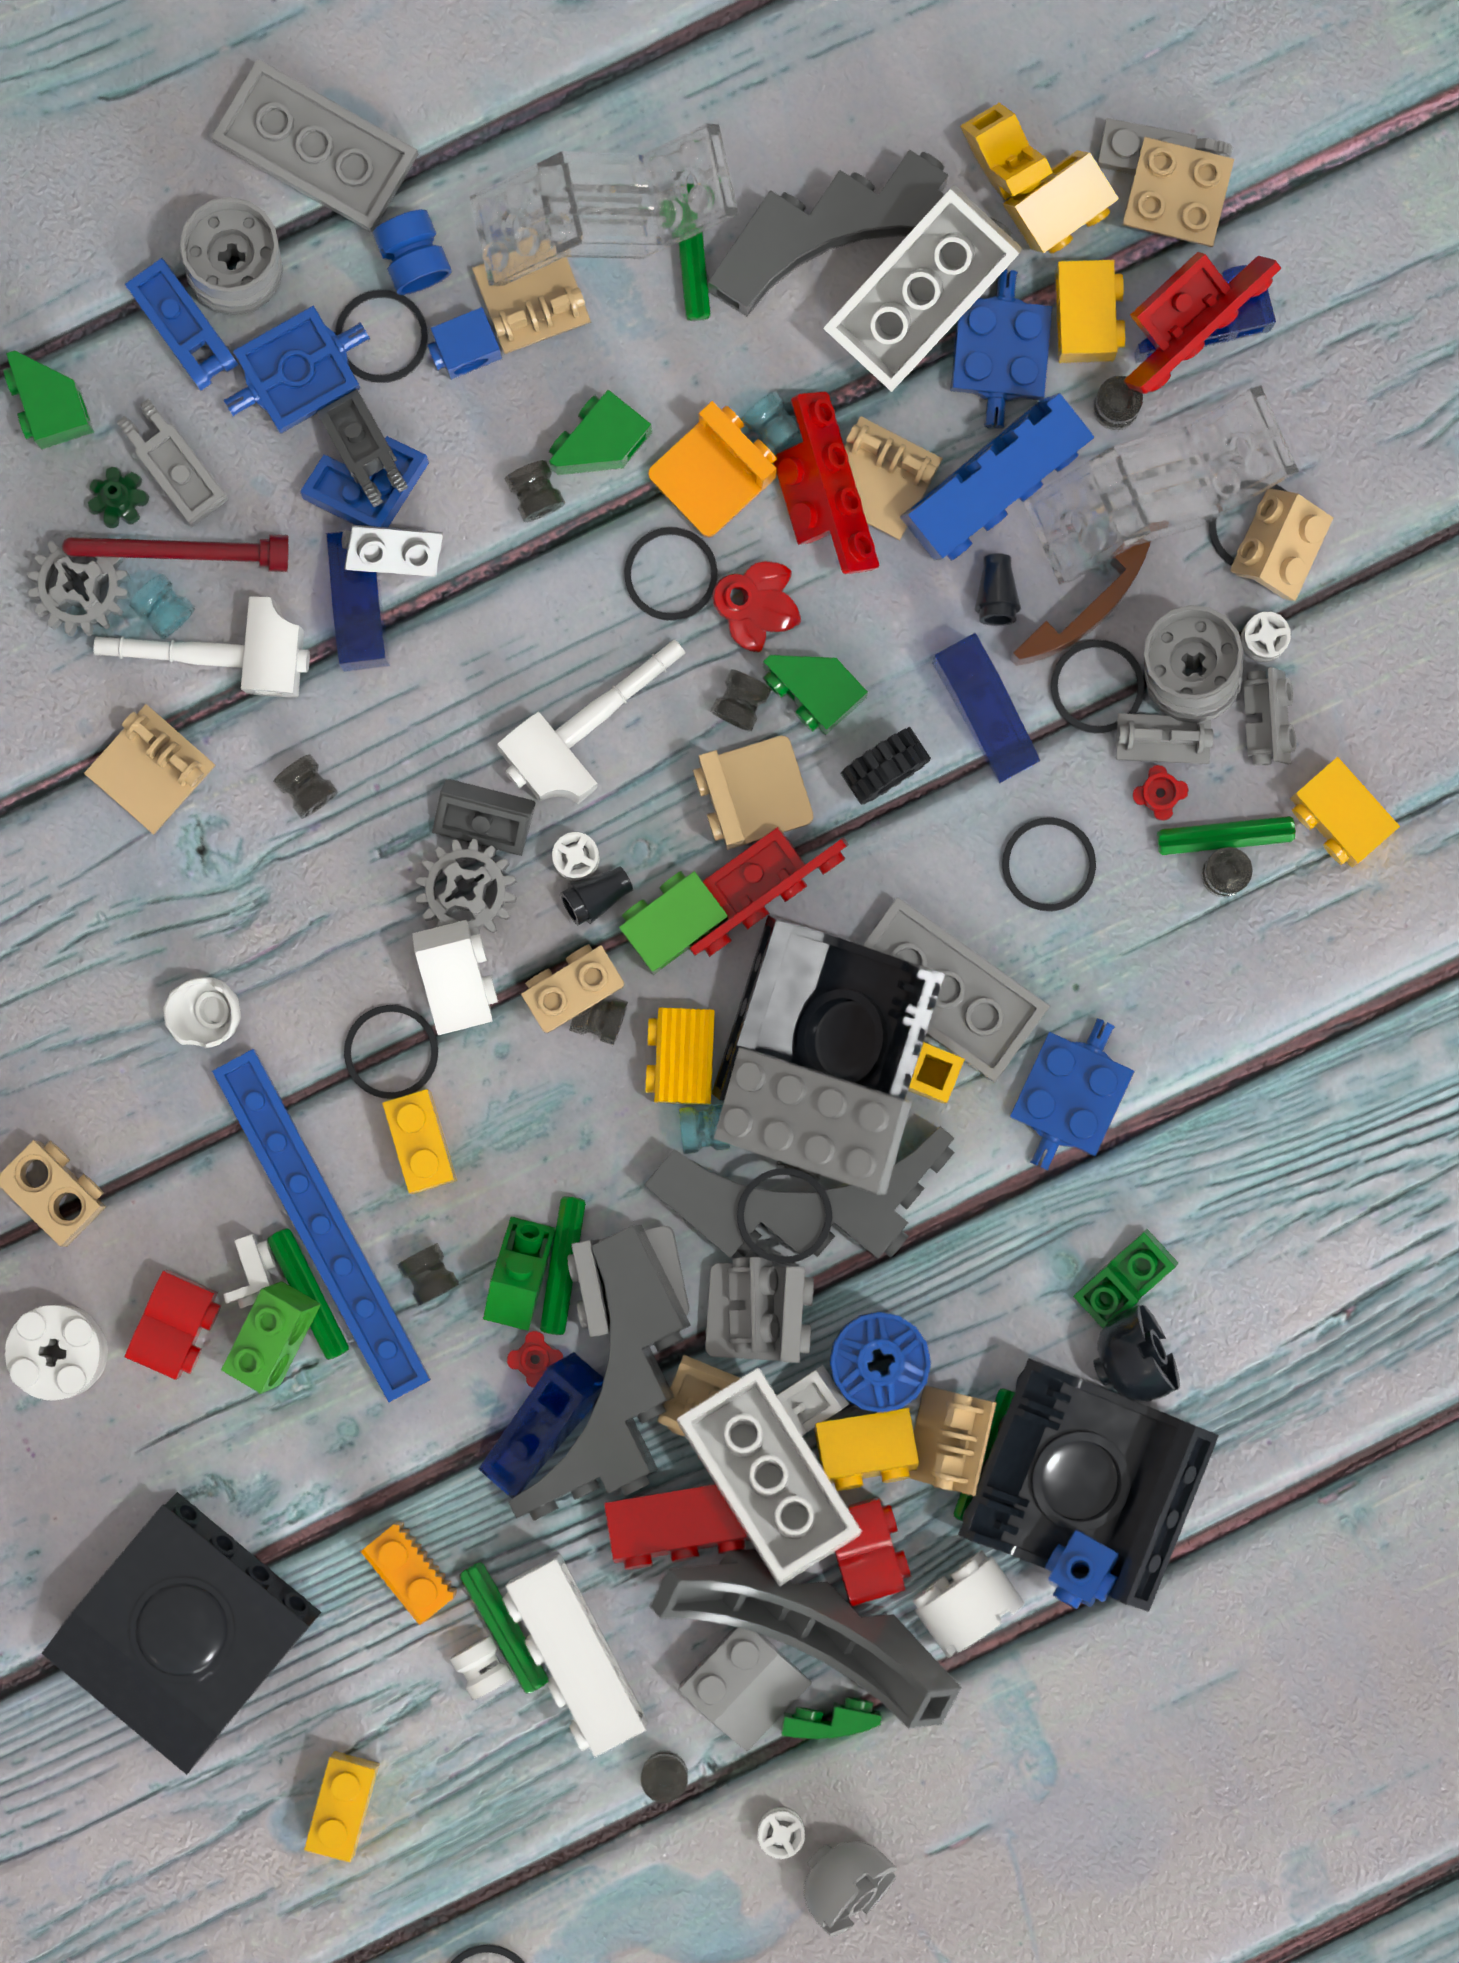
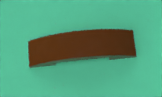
[1010,524,1153,666]

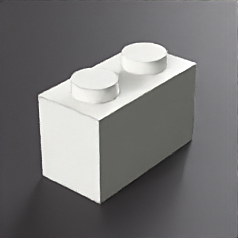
[412,920,498,1035]

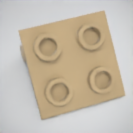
[1123,137,1234,248]
[472,236,591,354]
[844,416,943,541]
[84,704,216,835]
[909,1385,996,1496]

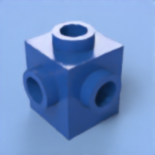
[1045,1530,1119,1609]

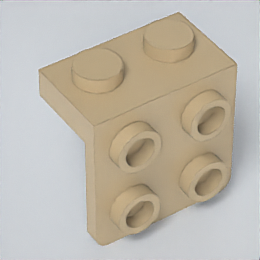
[693,736,814,850]

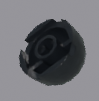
[1093,1305,1180,1402]

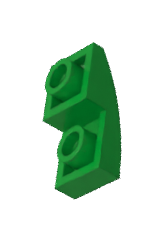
[1073,1229,1178,1329]
[781,1697,882,1739]

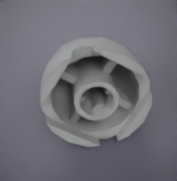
[803,1841,897,1937]

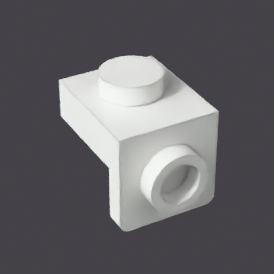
[223,1234,276,1309]
[776,1365,849,1436]

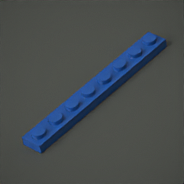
[212,1049,431,1403]

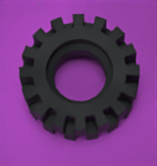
[840,727,931,805]

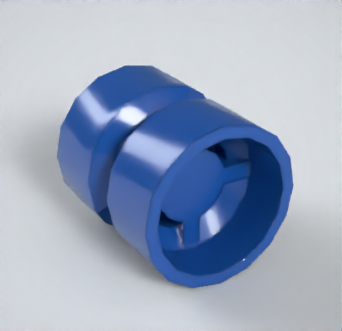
[372,209,452,295]

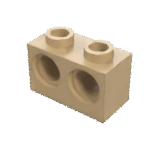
[0,1140,106,1247]

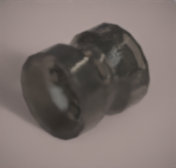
[1093,376,1143,430]
[504,460,565,522]
[710,669,772,732]
[273,754,338,819]
[1201,847,1253,898]
[569,998,629,1046]
[397,1243,460,1306]
[641,1750,688,1803]

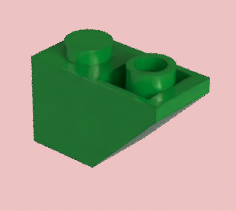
[3,351,94,450]
[549,390,652,475]
[763,655,868,735]
[483,1216,556,1331]

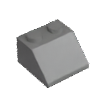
[678,1627,812,1751]

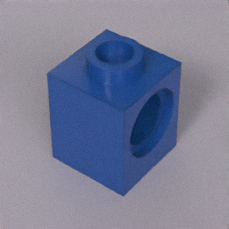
[427,307,502,380]

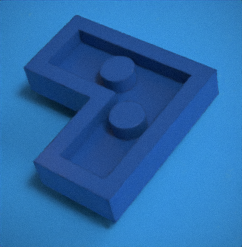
[300,436,429,528]

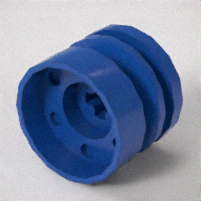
[829,1312,931,1413]

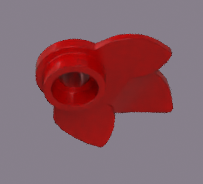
[712,561,801,653]

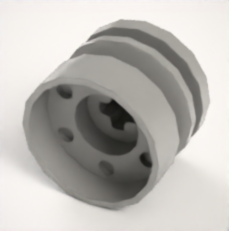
[180,197,283,315]
[1144,605,1243,723]

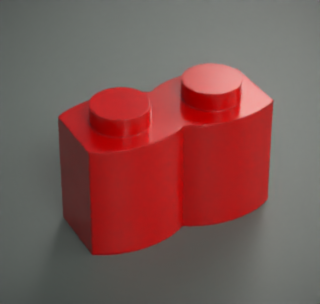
[124,1269,221,1380]
[835,1497,911,1606]

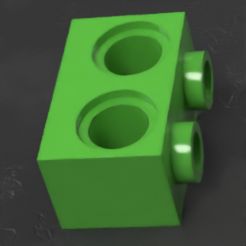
[221,1281,321,1394]

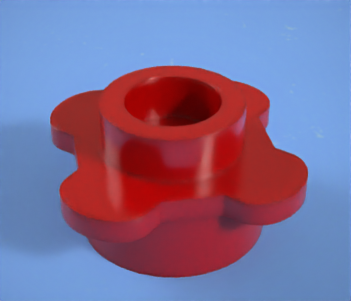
[1133,765,1189,821]
[507,1331,564,1388]

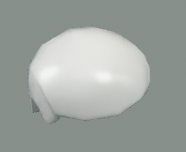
[163,977,241,1048]

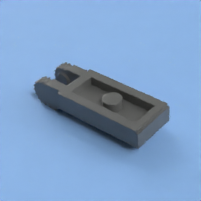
[317,389,409,507]

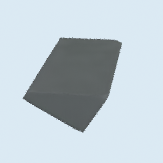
[432,779,536,856]

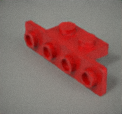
[1124,252,1281,394]
[773,391,879,574]
[689,827,849,957]

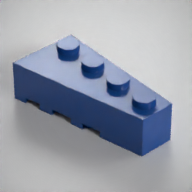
[900,393,1095,561]

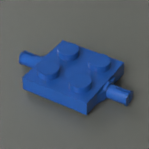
[951,269,1052,429]
[223,305,370,434]
[1010,1018,1135,1171]

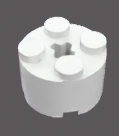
[5,1305,108,1400]
[913,1550,1025,1658]

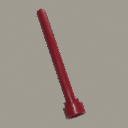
[62,534,288,572]

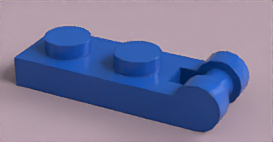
[125,258,239,391]

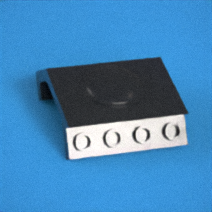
[711,915,945,1101]
[958,1358,1219,1612]
[41,1492,322,1775]

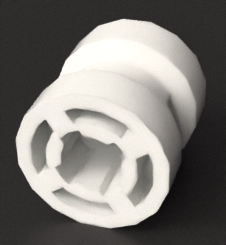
[450,1635,513,1700]

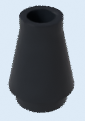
[975,554,1021,626]
[560,866,633,925]

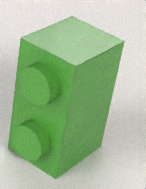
[619,871,728,975]

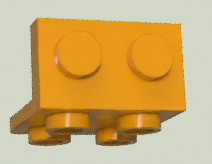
[649,401,777,537]

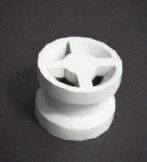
[1240,612,1291,662]
[552,832,600,881]
[758,1807,805,1859]

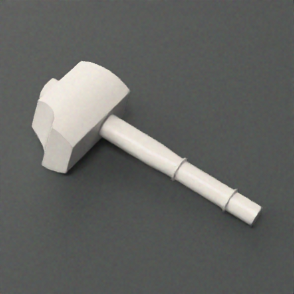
[94,597,310,697]
[497,639,686,804]

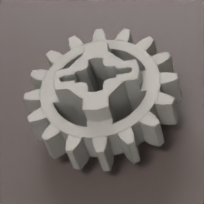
[27,534,130,636]
[415,839,517,936]

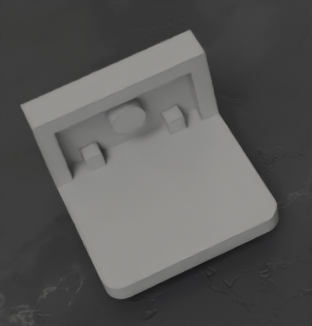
[568,1226,690,1337]
[705,1263,814,1363]

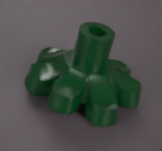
[88,467,149,528]

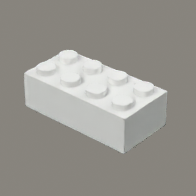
[823,185,1022,392]
[677,1368,861,1586]
[503,1553,648,1757]

